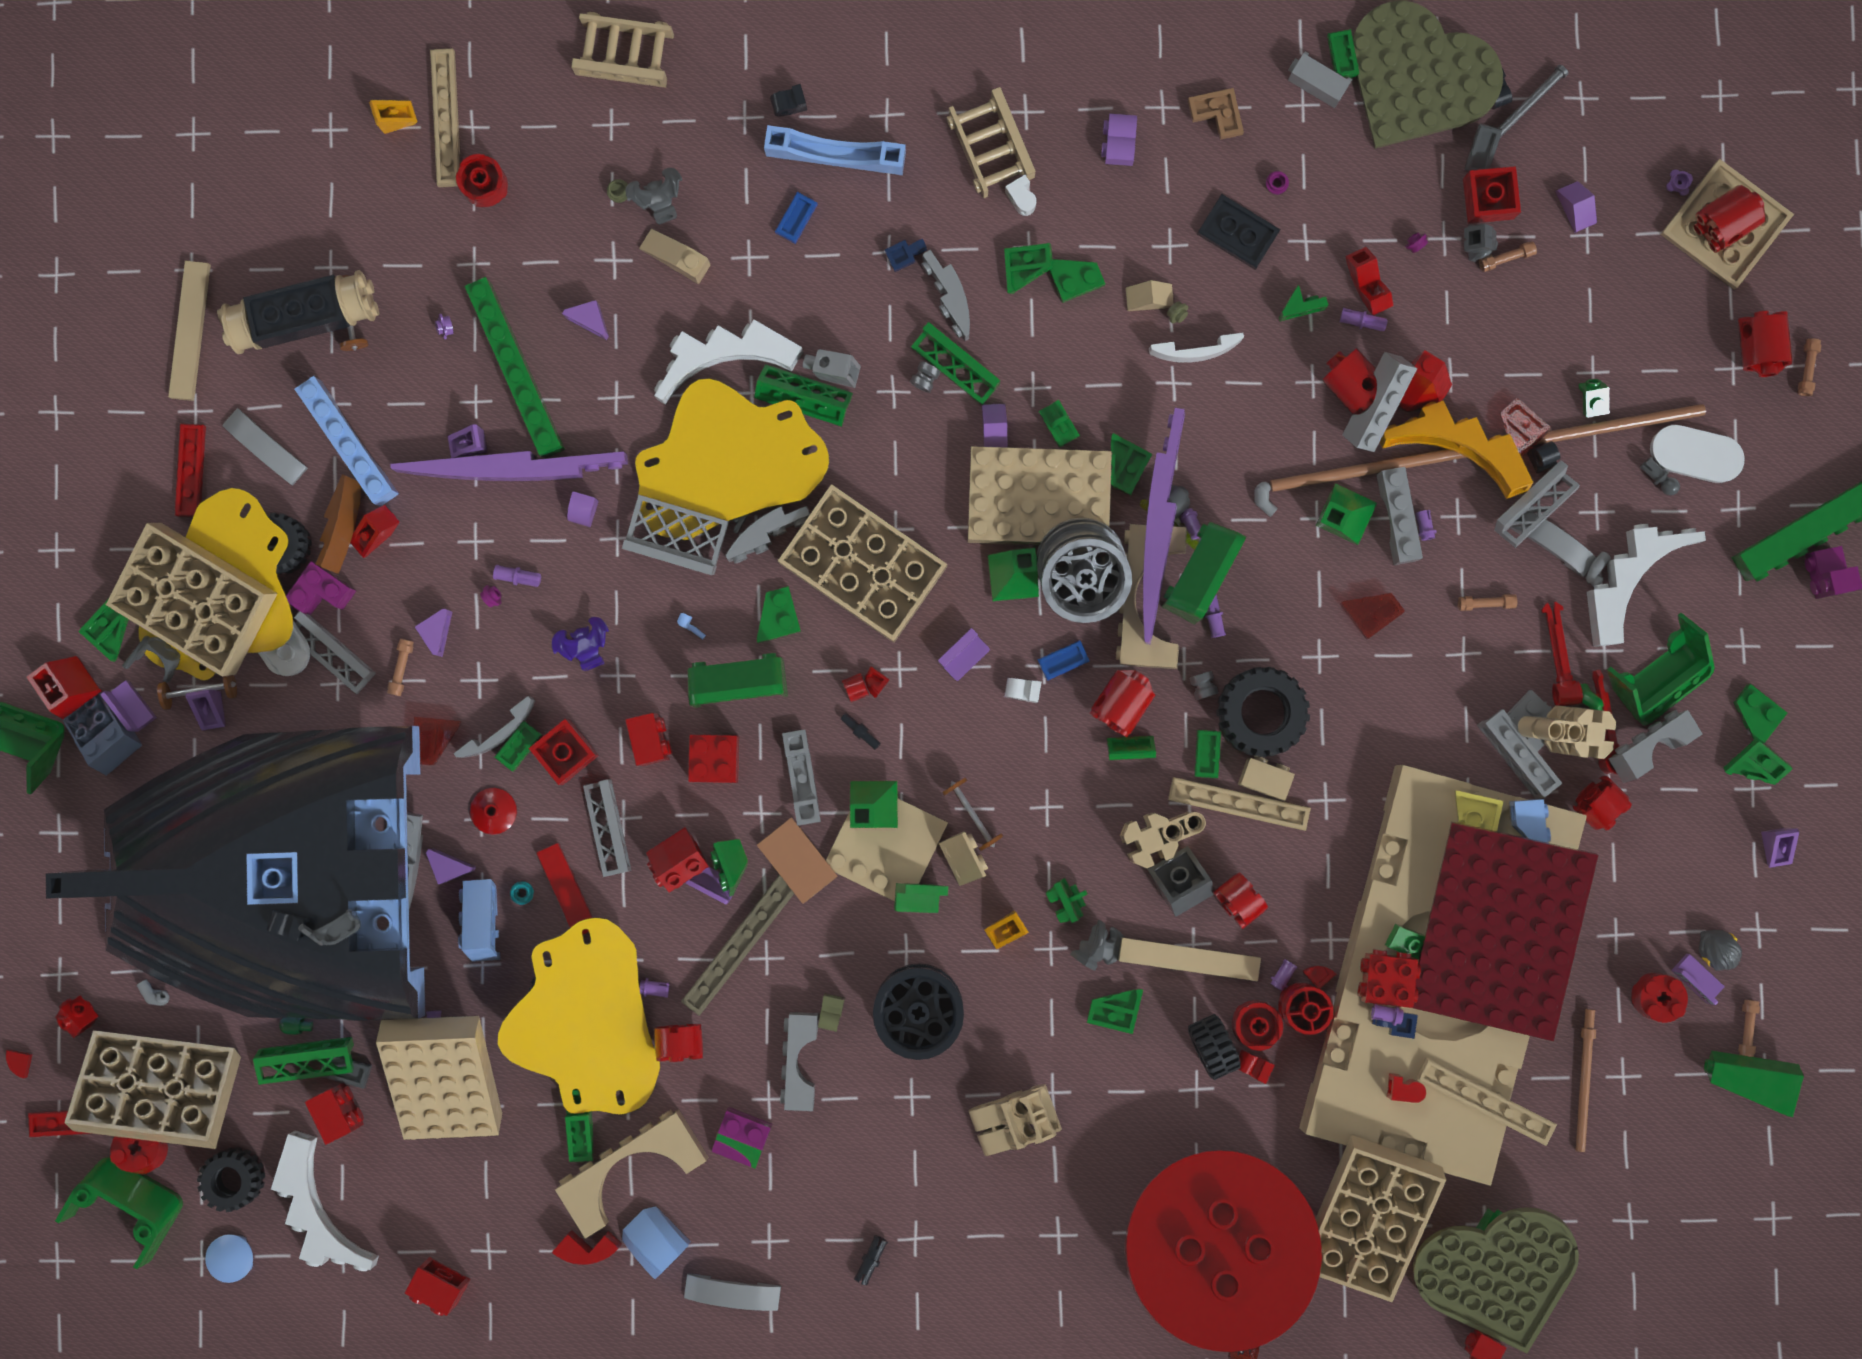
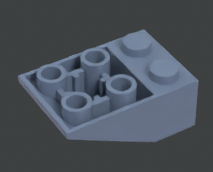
[62,692,142,776]

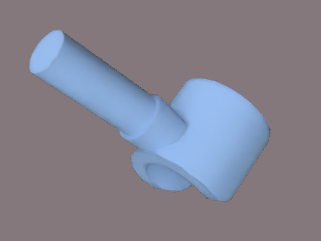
[677,613,706,640]

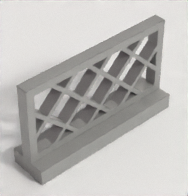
[622,495,729,575]

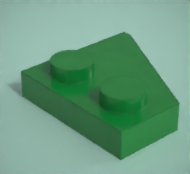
[1004,243,1053,294]
[1049,259,1105,303]
[1111,433,1153,496]
[756,586,801,643]
[78,598,129,662]
[1733,684,1788,743]
[1723,737,1793,785]
[1086,988,1143,1034]

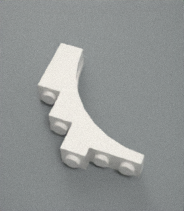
[654,320,803,404]
[1587,524,1706,647]
[271,1131,379,1271]

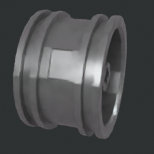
[1036,518,1132,623]

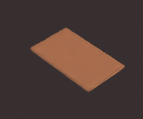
[757,817,838,904]

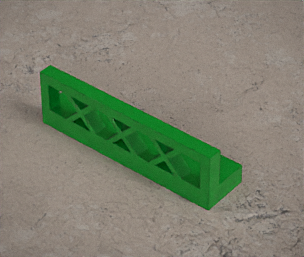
[911,322,1000,405]
[754,364,853,427]
[253,1037,354,1085]

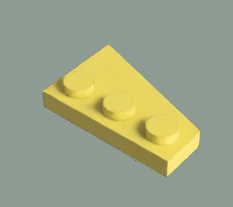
[1455,790,1504,831]

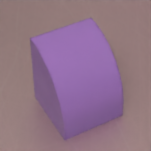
[567,491,599,527]

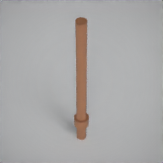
[1575,1009,1596,1152]

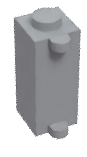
[1288,51,1352,108]

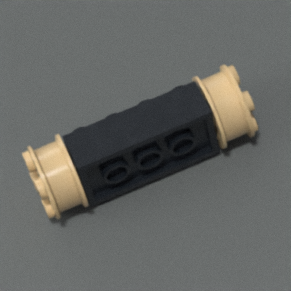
[217,270,379,354]

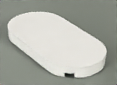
[1650,425,1745,483]
[259,621,310,676]

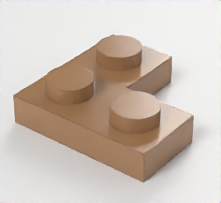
[1188,88,1244,140]

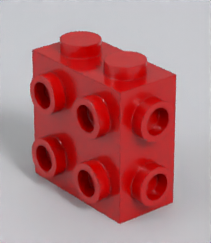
[646,827,709,893]
[1358,949,1421,1008]

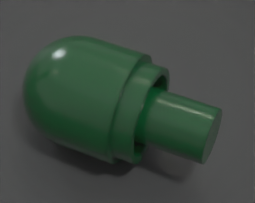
[279,1018,313,1035]

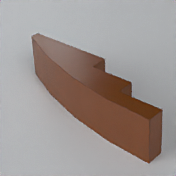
[315,474,362,574]

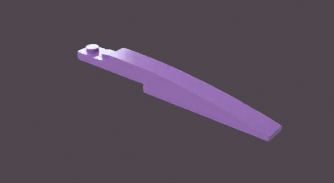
[1143,408,1185,645]
[391,451,628,481]

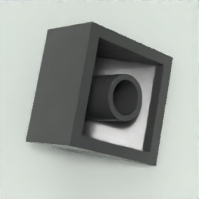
[1148,846,1215,917]

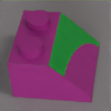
[712,1107,773,1169]

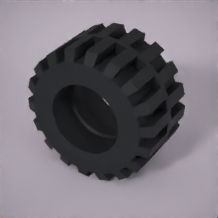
[267,513,312,574]
[1188,1014,1240,1080]
[197,1147,265,1212]

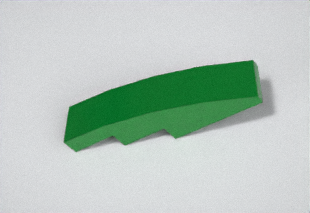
[565,1089,593,1162]

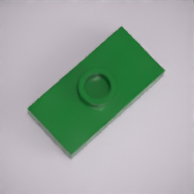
[1327,29,1360,79]
[494,720,543,772]
[1194,730,1221,778]
[1107,736,1156,760]
[1385,924,1425,959]

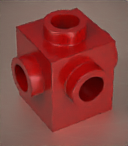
[55,995,99,1038]

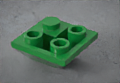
[1315,483,1377,545]
[988,548,1039,602]
[850,781,898,828]
[710,839,748,897]

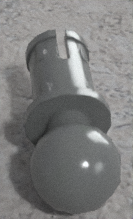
[1640,457,1680,496]

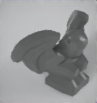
[626,168,682,225]
[1070,920,1124,971]

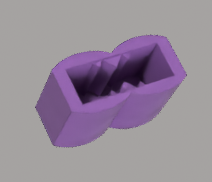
[1101,114,1137,166]

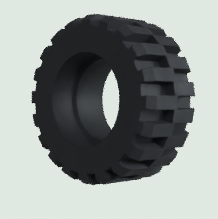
[1216,667,1310,757]

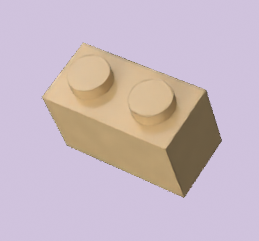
[1238,756,1295,801]

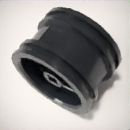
[873,963,964,1060]

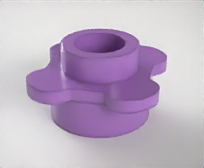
[1666,169,1693,196]
[435,314,453,340]

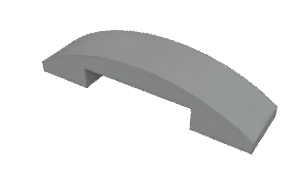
[222,408,308,485]
[1510,512,1596,577]
[454,696,535,758]
[782,730,821,826]
[684,1273,781,1311]

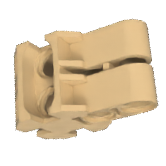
[1518,705,1616,759]
[1120,812,1206,868]
[968,1084,1062,1156]

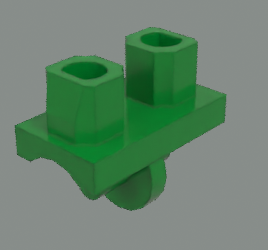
[1039,400,1080,448]
[1046,878,1088,923]

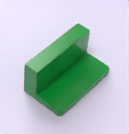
[894,883,948,913]

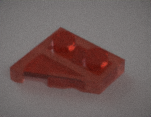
[1500,398,1551,457]
[1340,593,1405,640]
[413,717,461,766]

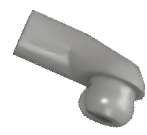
[1254,482,1278,517]
[1586,552,1611,587]
[136,979,170,1006]

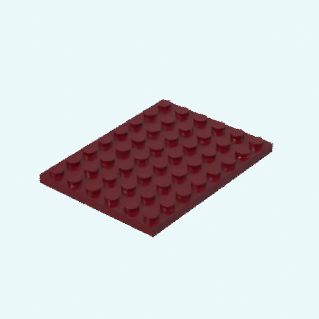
[1413,821,1599,1041]

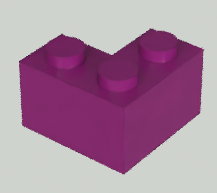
[1805,546,1862,599]
[286,561,356,615]

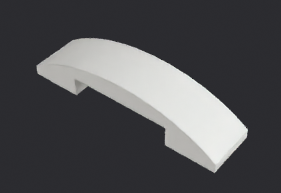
[1149,333,1244,362]

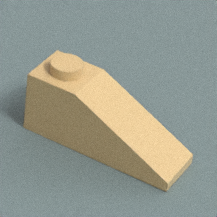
[639,229,710,284]

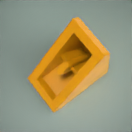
[369,100,417,134]
[984,910,1028,950]

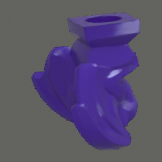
[552,617,609,671]

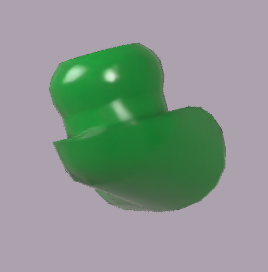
[1581,684,1604,711]

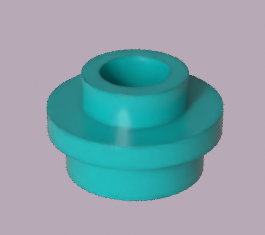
[510,881,534,905]

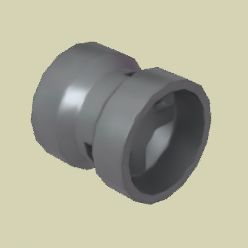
[910,361,941,393]
[1189,671,1219,700]

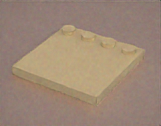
[1660,159,1794,290]
[826,799,948,901]

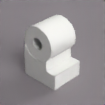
[1005,175,1036,216]
[1004,678,1041,703]

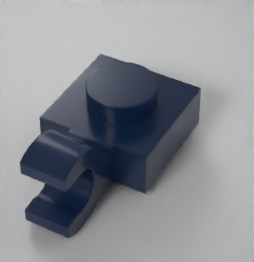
[885,239,927,272]
[1372,1012,1418,1039]

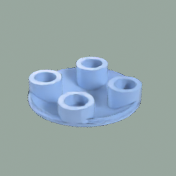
[205,1234,253,1283]

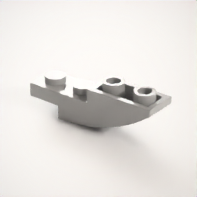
[921,250,970,341]
[726,506,810,564]
[407,812,423,909]

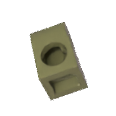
[818,993,845,1032]

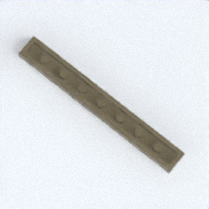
[681,874,794,1016]

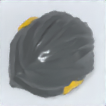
[1699,930,1742,971]

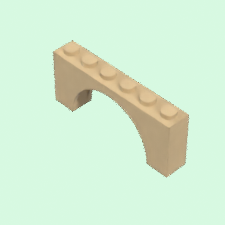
[1116,524,1187,669]
[555,1109,709,1239]

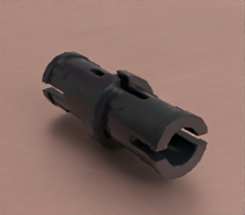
[854,1235,888,1286]

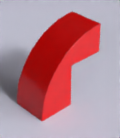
[1345,247,1394,315]
[552,1230,622,1265]

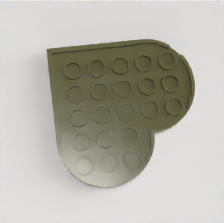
[1353,1,1503,149]
[1413,1207,1579,1353]

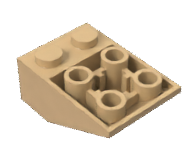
[939,831,988,886]

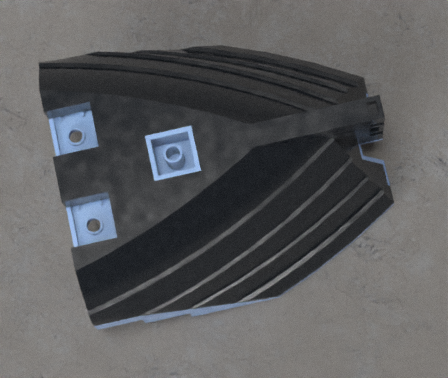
[46,726,425,1021]

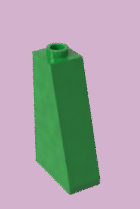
[1704,1050,1804,1117]

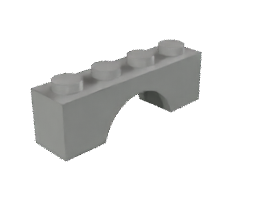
[1342,352,1417,452]
[1376,467,1423,565]
[1609,710,1702,783]
[780,1012,819,1111]

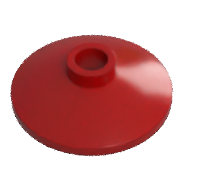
[470,788,517,834]

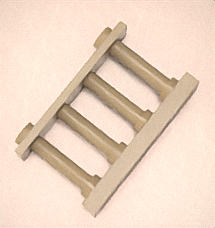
[572,12,674,88]
[946,87,1036,198]

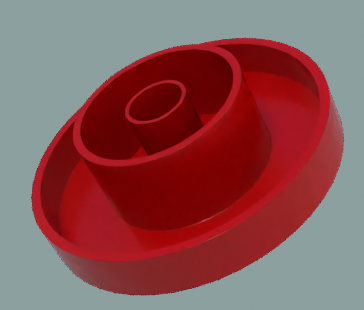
[1125,1151,1322,1352]

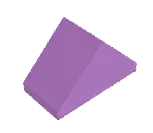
[1555,181,1597,233]
[562,300,609,340]
[982,404,1007,448]
[448,425,488,458]
[415,609,452,657]
[185,689,225,730]
[1761,828,1799,868]
[426,848,476,884]

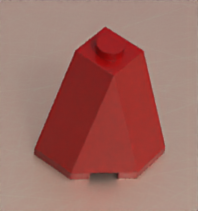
[1398,350,1452,412]

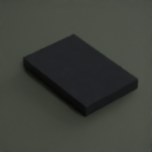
[1197,194,1281,270]

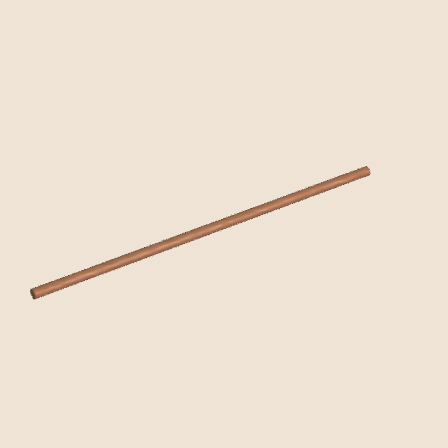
[1270,404,1706,492]

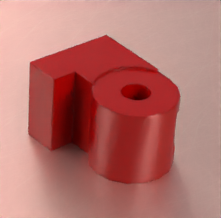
[842,673,869,703]
[1238,1050,1275,1084]
[1387,1073,1427,1103]

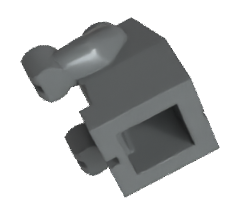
[1464,224,1498,262]

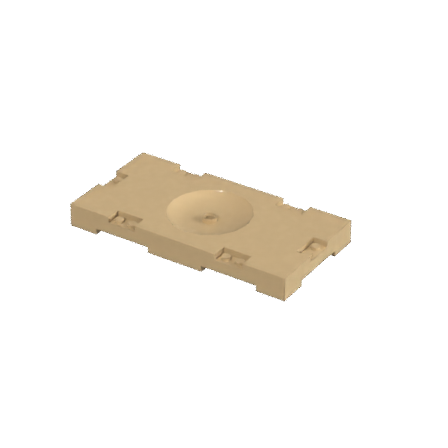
[1299,765,1587,1186]

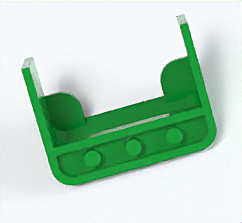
[1162,522,1247,624]
[1607,613,1715,725]
[688,653,788,708]
[0,702,64,795]
[55,1156,183,1269]

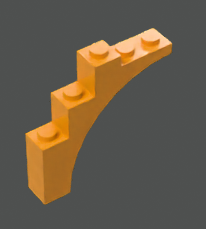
[1380,401,1533,499]

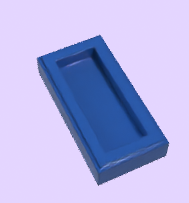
[775,192,818,244]
[1038,640,1090,681]

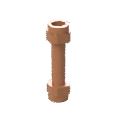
[1479,241,1537,272]
[1798,339,1821,396]
[1458,594,1517,611]
[387,639,414,696]
[1738,1000,1760,1057]

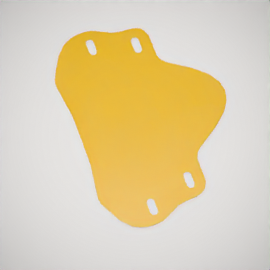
[635,379,829,540]
[139,488,293,680]
[498,918,660,1114]

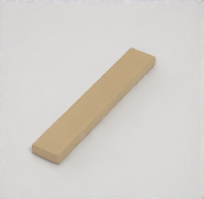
[430,48,460,187]
[168,261,211,401]
[1168,777,1311,831]
[1118,937,1261,981]
[1416,1058,1557,1146]

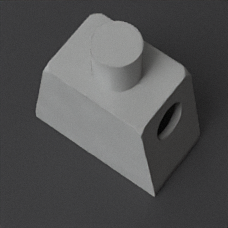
[803,349,861,388]

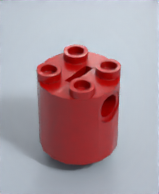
[1694,185,1765,253]
[1738,311,1792,377]
[1322,348,1377,415]
[1089,670,1156,738]
[1278,983,1333,1035]

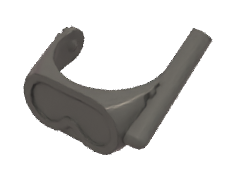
[122,636,180,683]
[298,909,361,946]

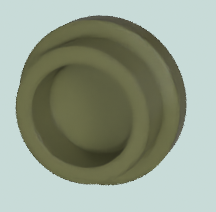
[607,179,628,203]
[1167,301,1188,323]

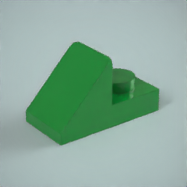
[1279,285,1328,322]

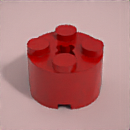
[456,154,508,207]
[1573,776,1632,831]
[1213,872,1268,930]
[1631,973,1688,1023]
[1232,1000,1283,1051]
[654,1024,703,1062]
[110,1136,168,1174]

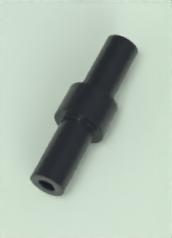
[841,712,881,750]

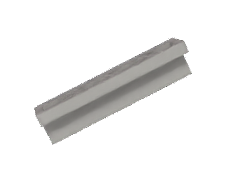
[1494,460,1580,548]
[294,611,376,694]
[1477,709,1562,799]
[583,779,632,877]

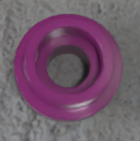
[1265,171,1289,195]
[1405,232,1428,253]
[480,585,502,607]

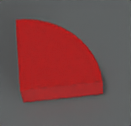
[865,667,889,698]
[1302,966,1336,989]
[6,1050,33,1079]

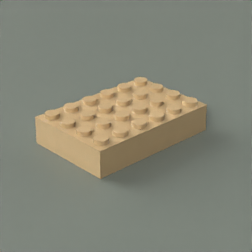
[968,446,1112,545]
[778,484,947,643]
[106,523,278,677]
[376,1016,502,1140]
[64,1030,241,1149]
[1316,1135,1446,1302]

